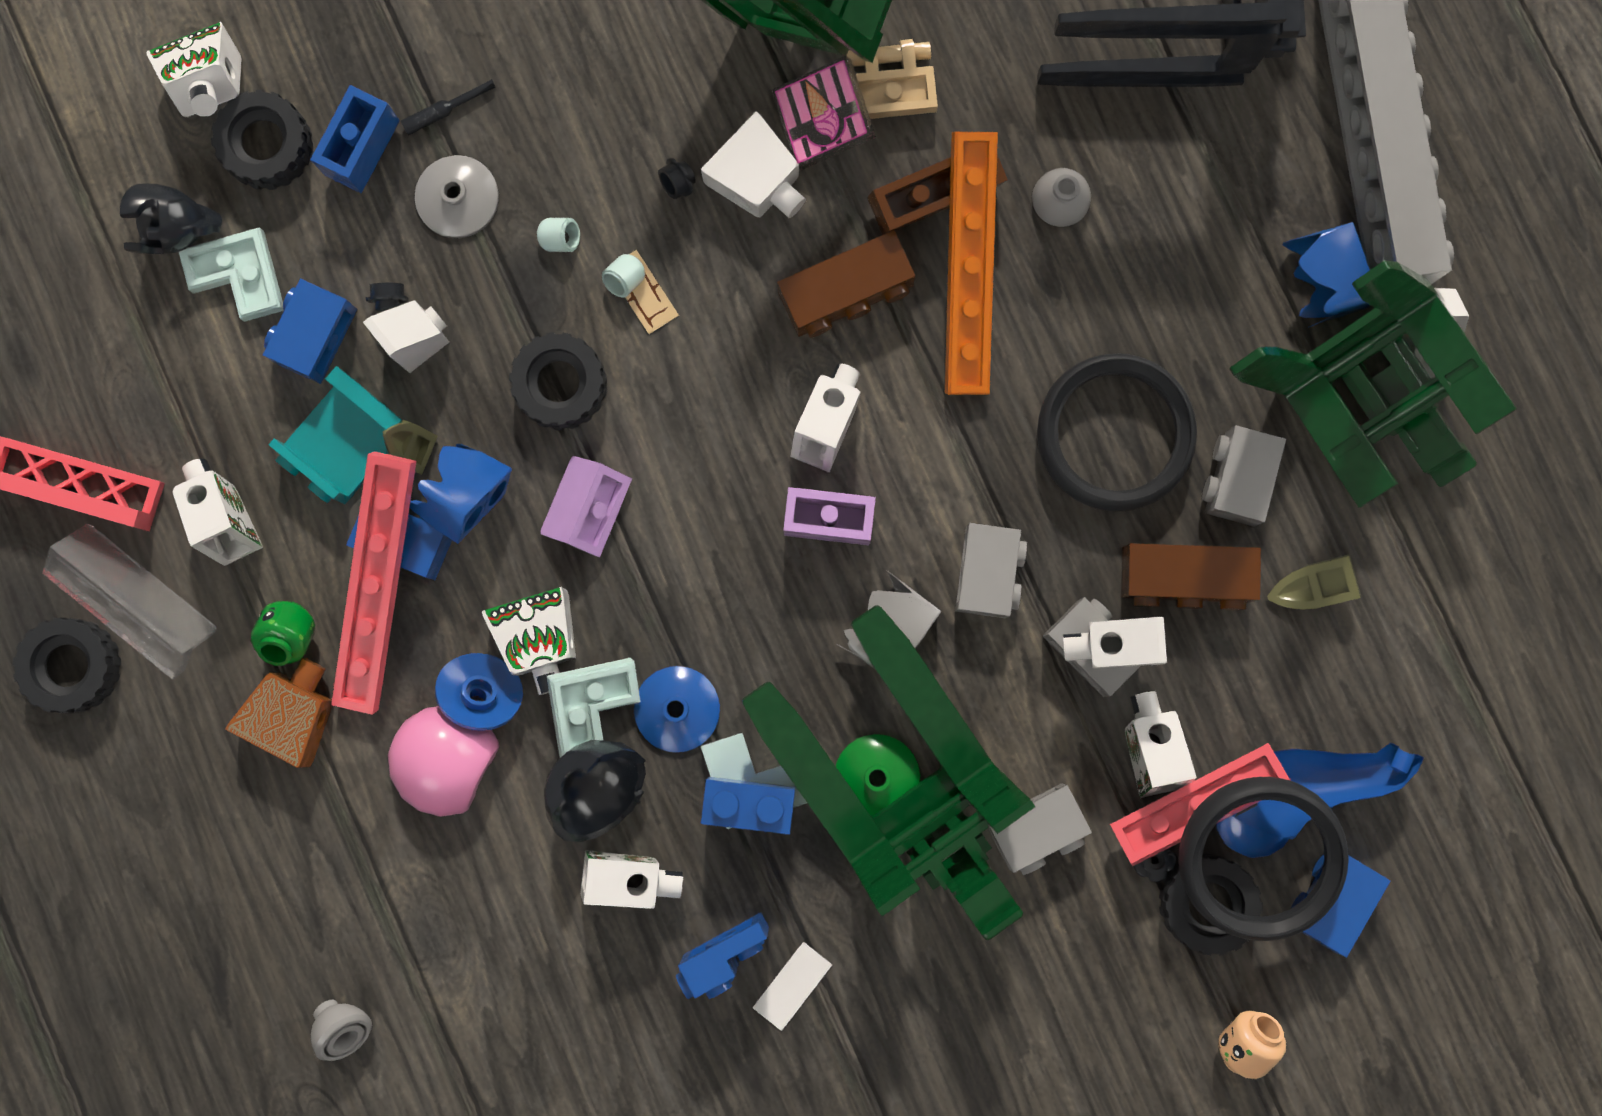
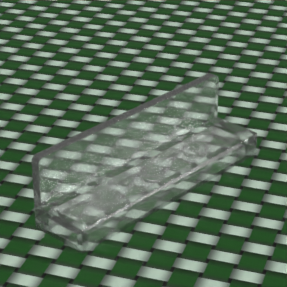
[42,524,216,680]

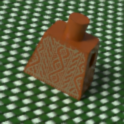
[225,658,332,768]

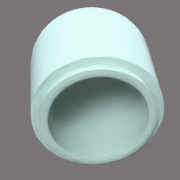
[537,218,580,252]
[602,254,645,297]

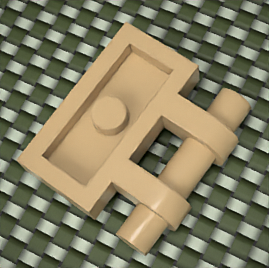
[846,39,938,120]

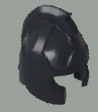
[120,183,222,254]

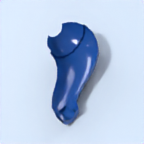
[1216,743,1424,858]

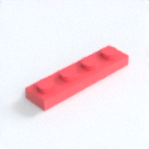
[1110,743,1291,867]

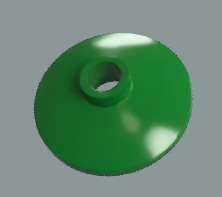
[835,734,920,815]

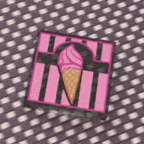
[772,56,876,170]

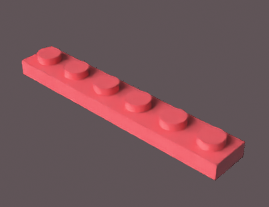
[331,451,416,715]

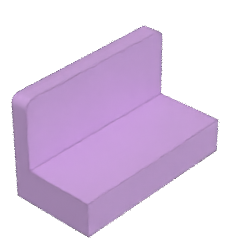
[541,456,632,557]

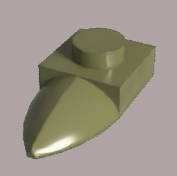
[382,420,438,475]
[1267,555,1361,610]

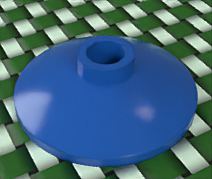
[435,653,523,731]
[634,666,720,752]

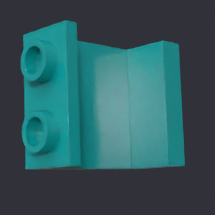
[268,366,402,504]

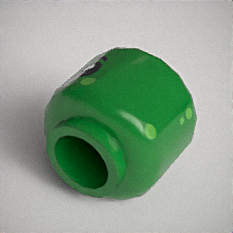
[250,601,316,666]

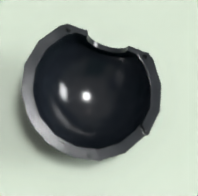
[544,740,646,842]

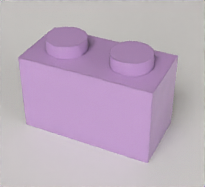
[783,487,876,545]

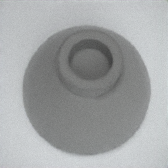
[1032,168,1091,227]
[311,1000,372,1061]

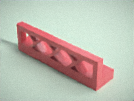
[0,436,165,532]

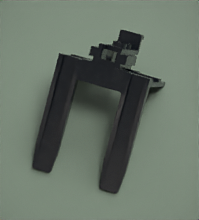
[1037,0,1306,87]

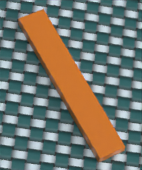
[945,132,998,395]

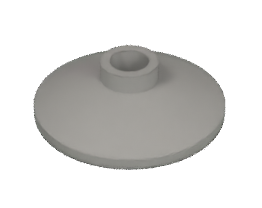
[415,155,499,238]

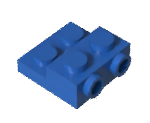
[676,912,769,999]

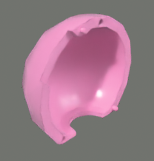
[388,706,499,817]

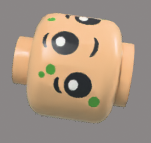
[1218,1010,1286,1079]

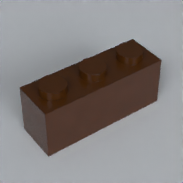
[867,155,1008,235]
[777,230,916,338]
[1121,543,1261,610]

